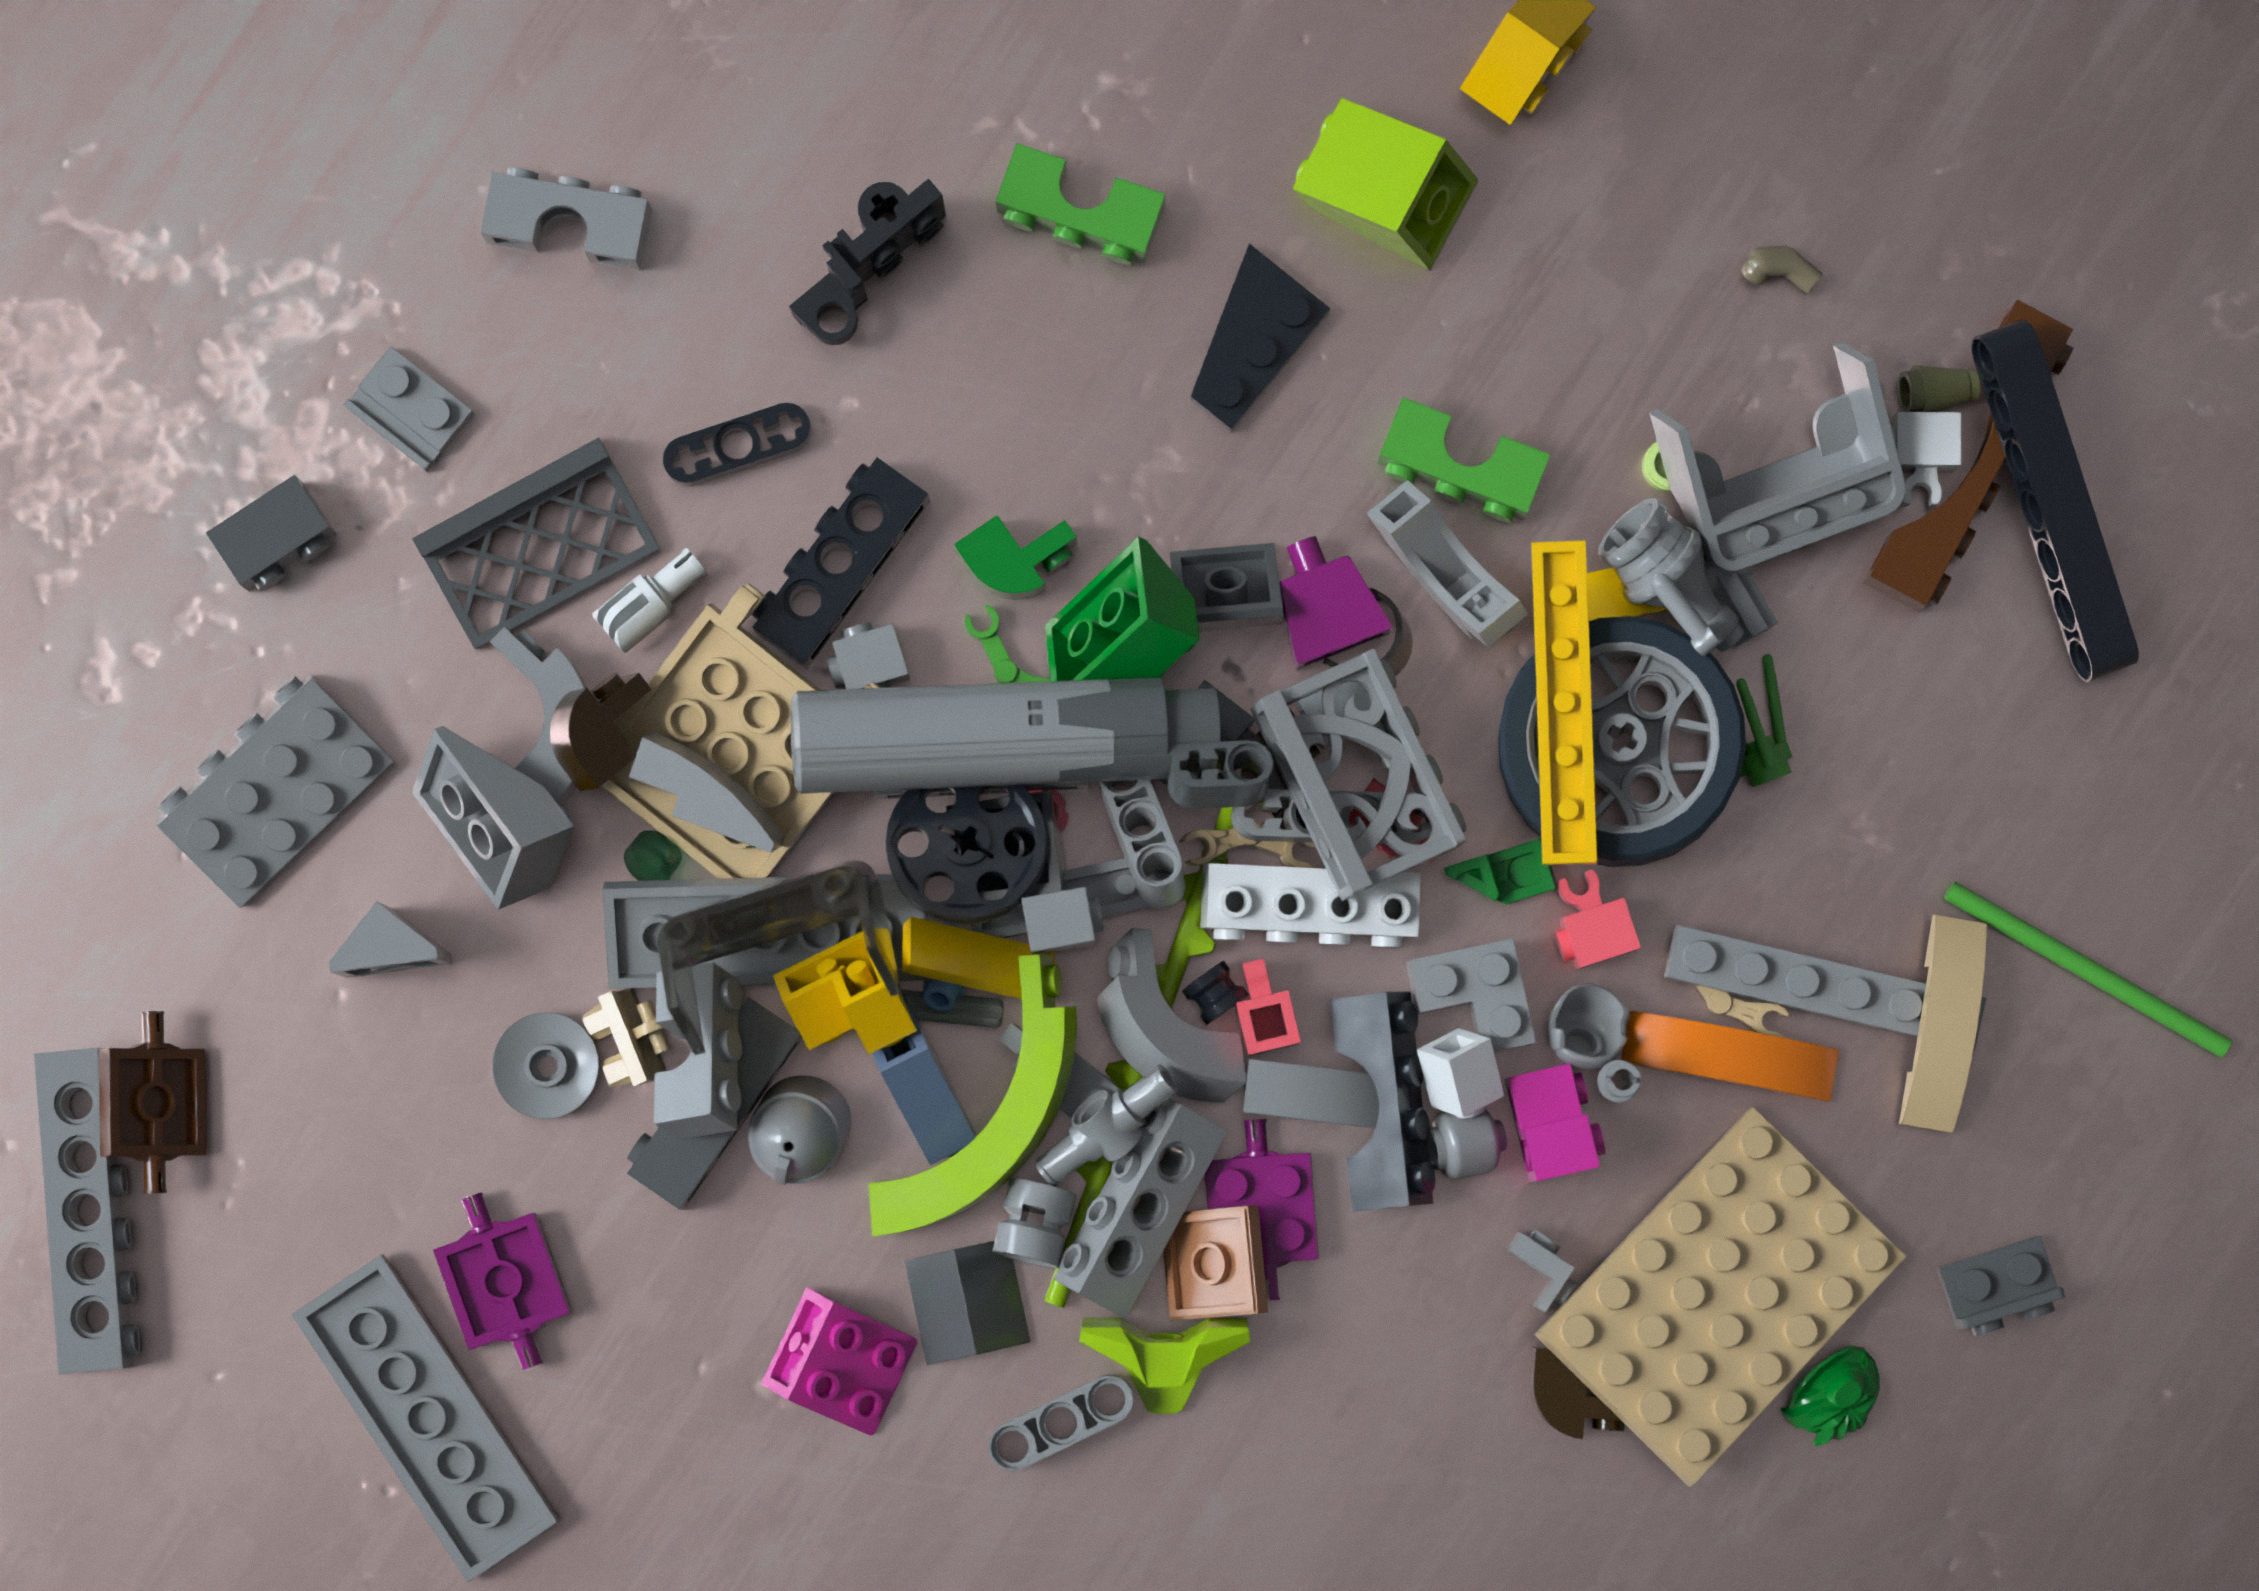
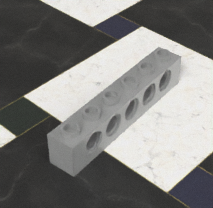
[34,1048,140,1375]

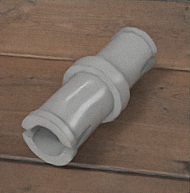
[1597,1060,1641,1103]

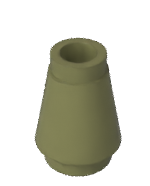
[1898,365,1980,412]

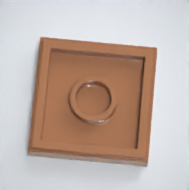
[1163,1205,1268,1321]

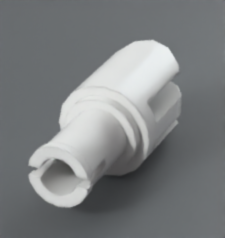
[592,548,707,653]

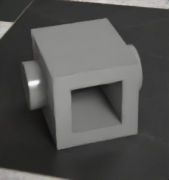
[826,622,911,689]

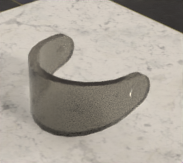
[1323,587,1413,676]

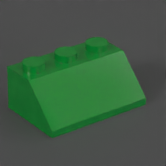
[1045,536,1200,681]

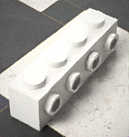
[1200,863,1421,947]

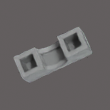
[480,167,652,270]
[654,962,743,1140]

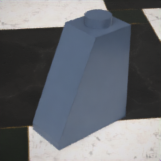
[872,993,976,1165]

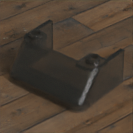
[657,860,901,1056]

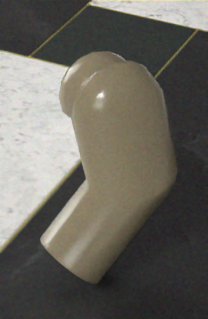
[1742,246,1823,294]

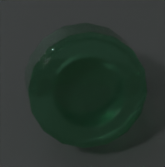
[623,830,682,881]

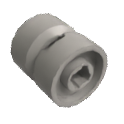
[992,1178,1077,1268]

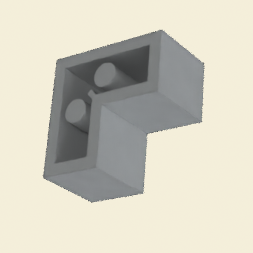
[1406,938,1536,1053]

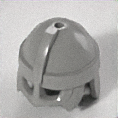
[748,1075,851,1185]

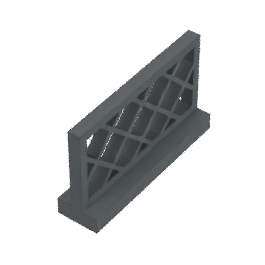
[412,437,660,649]

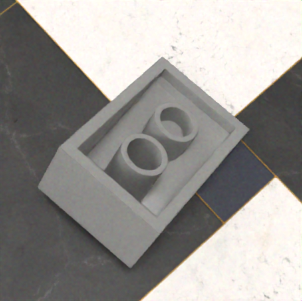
[412,726,574,910]

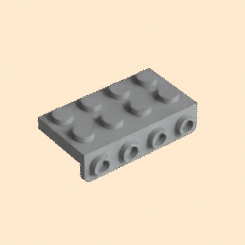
[157,674,394,908]

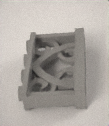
[1250,649,1466,901]

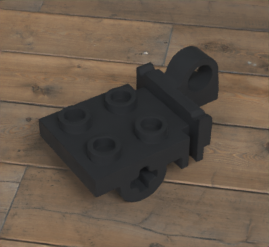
[789,178,946,345]

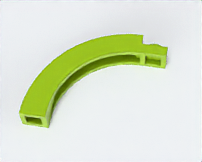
[868,954,1077,1237]

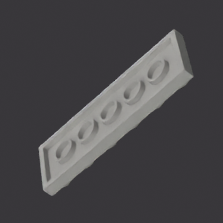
[603,874,926,989]
[291,1254,559,1582]

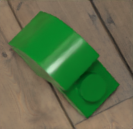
[953,515,1077,600]

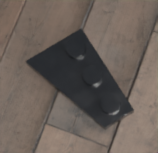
[1190,243,1331,432]

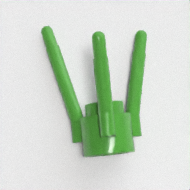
[1698,654,1793,787]

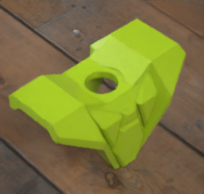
[1079,1318,1251,1414]

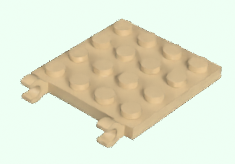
[602,583,881,879]

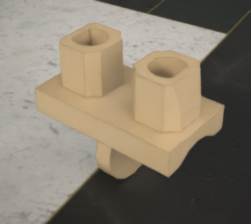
[582,988,671,1087]

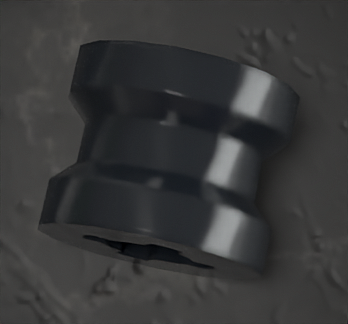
[1182,960,1249,1025]

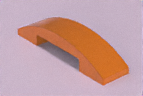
[1621,1011,1839,1102]

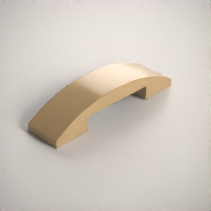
[1899,914,1987,1133]

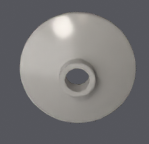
[492,1012,599,1119]

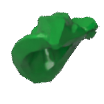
[1781,1346,1880,1446]

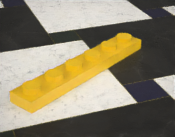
[1531,540,1597,866]

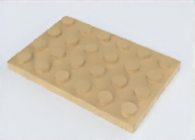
[1534,1107,1906,1487]

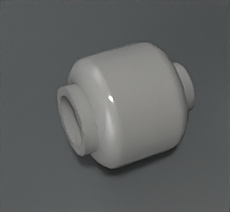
[1426,1109,1507,1180]

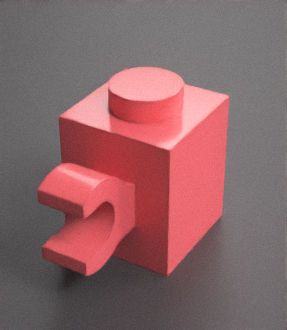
[1554,869,1641,970]
[1235,959,1301,1057]

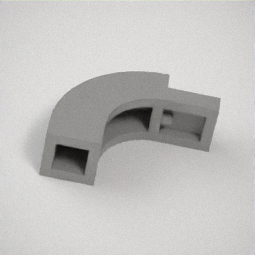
[1367,480,1529,648]
[490,627,587,806]
[1097,928,1246,1103]

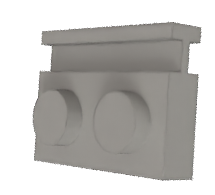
[343,346,475,472]

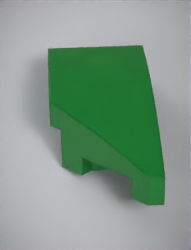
[1444,838,1558,905]

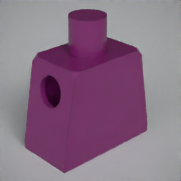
[1279,536,1392,670]

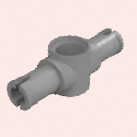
[1036,1064,1179,1187]

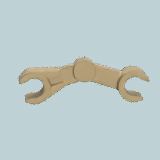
[1179,822,1316,868]
[1668,953,1789,1037]

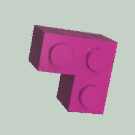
[1504,1063,1606,1183]

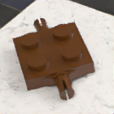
[99,1011,206,1194]

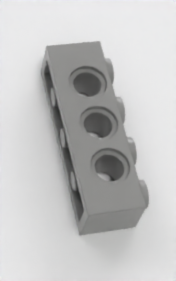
[1053,1098,1228,1319]

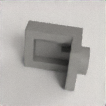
[1506,1229,1576,1313]

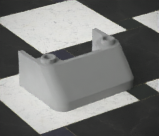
[1649,342,1906,571]

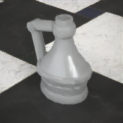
[1598,497,1744,656]

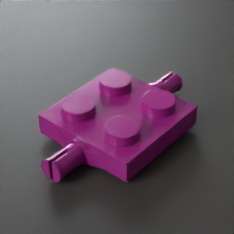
[1205,1119,1319,1301]
[433,1192,572,1371]

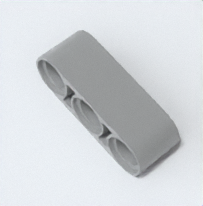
[1100,779,1186,909]
[988,1374,1134,1471]

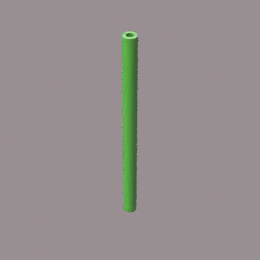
[1944,881,2232,1058]

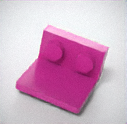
[761,1287,917,1435]

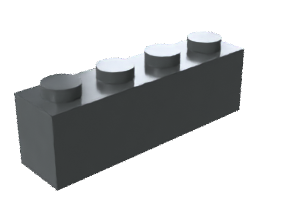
[627,997,802,1210]

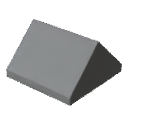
[329,901,452,978]

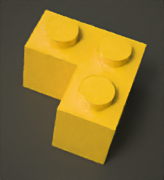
[1459,0,1596,125]
[773,928,917,1055]

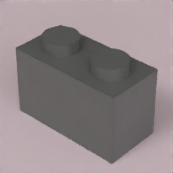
[206,474,337,592]

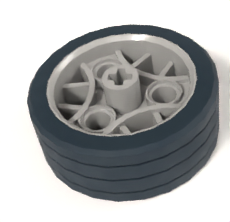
[1498,616,1746,867]

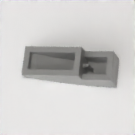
[629,732,785,853]
[1242,1059,1379,1129]

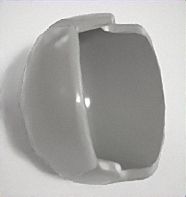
[1547,983,1628,1070]

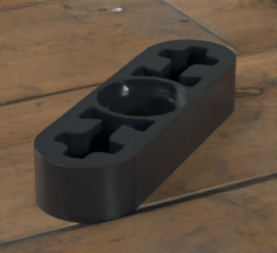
[663,403,812,486]

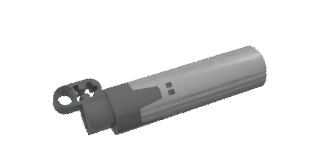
[790,677,1273,809]

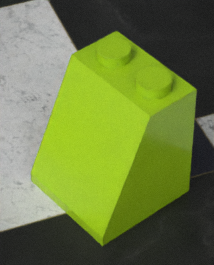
[1292,97,1479,270]

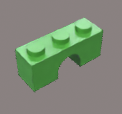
[995,143,1165,265]
[1377,397,1550,523]

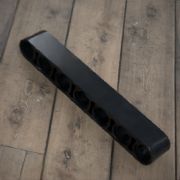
[1971,319,2139,682]

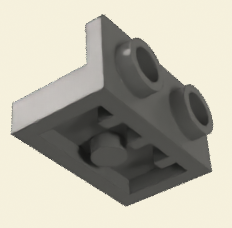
[1936,1236,2065,1336]

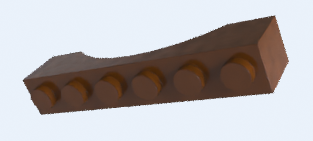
[1863,299,2074,612]

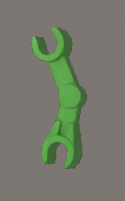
[964,605,1050,683]

